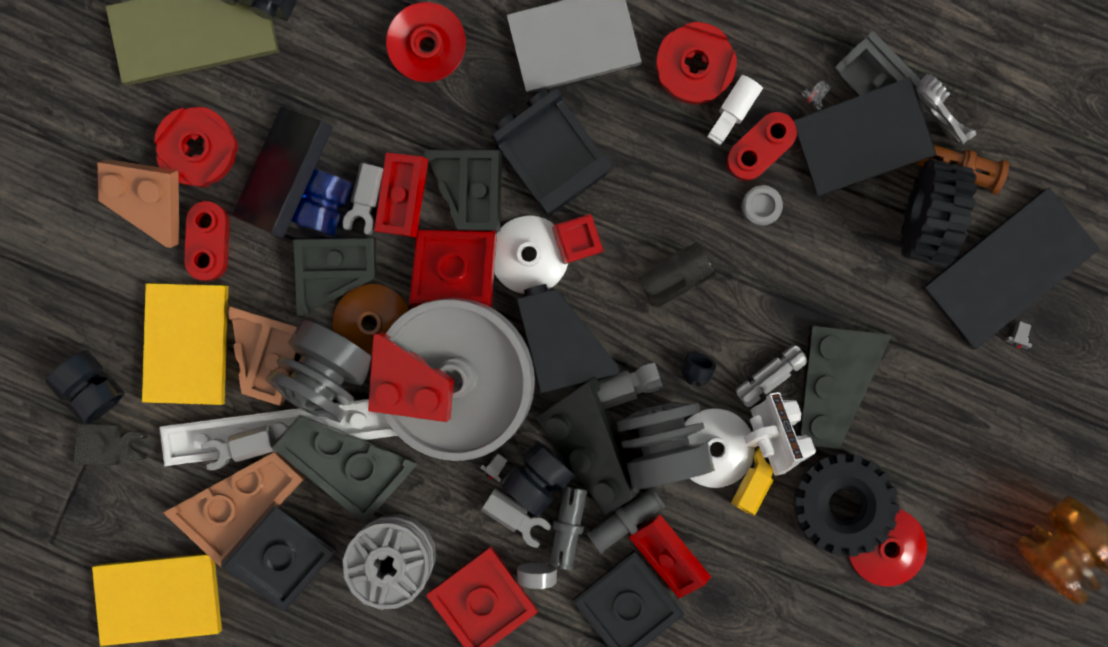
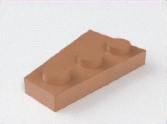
[163,452,306,567]

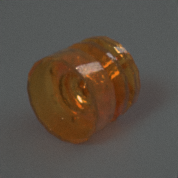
[1015,495,1108,606]

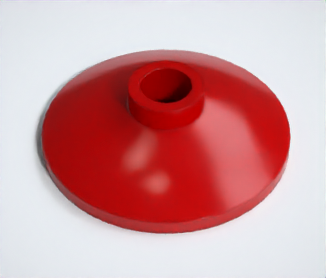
[386,2,466,83]
[848,509,927,586]

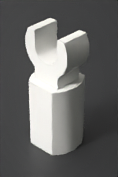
[707,75,763,145]

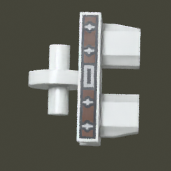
[744,392,816,476]

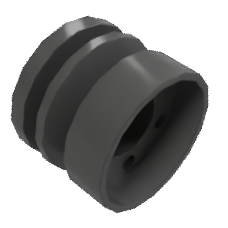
[266,320,372,423]
[616,402,715,490]

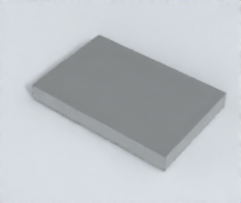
[507,0,642,94]

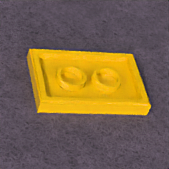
[142,283,228,405]
[92,553,222,646]

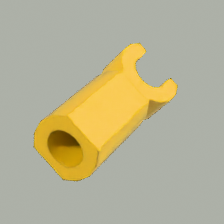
[731,447,773,516]

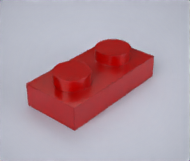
[374,153,429,238]
[629,515,711,598]

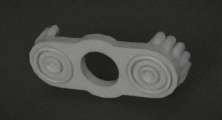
[915,74,977,145]

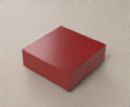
[552,214,604,265]

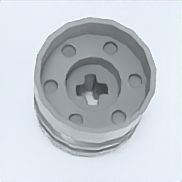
[343,514,436,609]

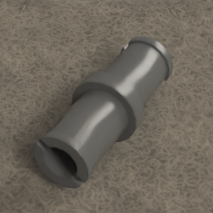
[548,486,588,570]
[586,487,666,554]

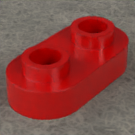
[726,112,797,181]
[184,201,230,281]

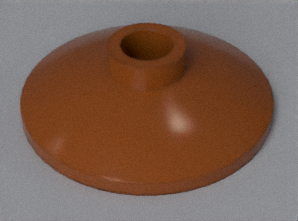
[333,284,409,357]

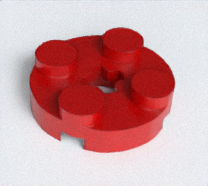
[656,22,737,105]
[154,107,239,188]

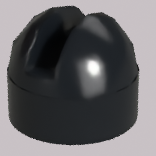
[682,352,717,387]

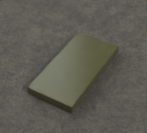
[106,0,280,86]

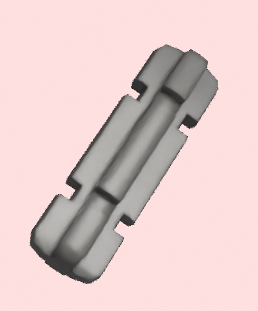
[735,345,807,407]

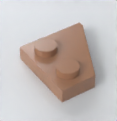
[97,159,179,248]
[228,307,299,406]

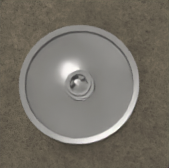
[382,298,535,461]

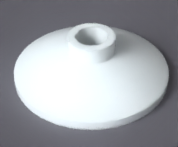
[494,216,568,294]
[685,408,755,488]

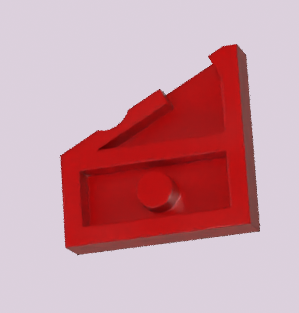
[368,332,454,422]

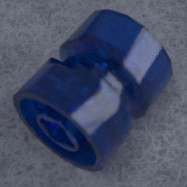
[291,169,353,236]

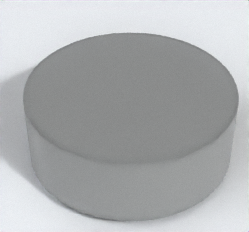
[741,185,783,226]
[517,562,557,589]

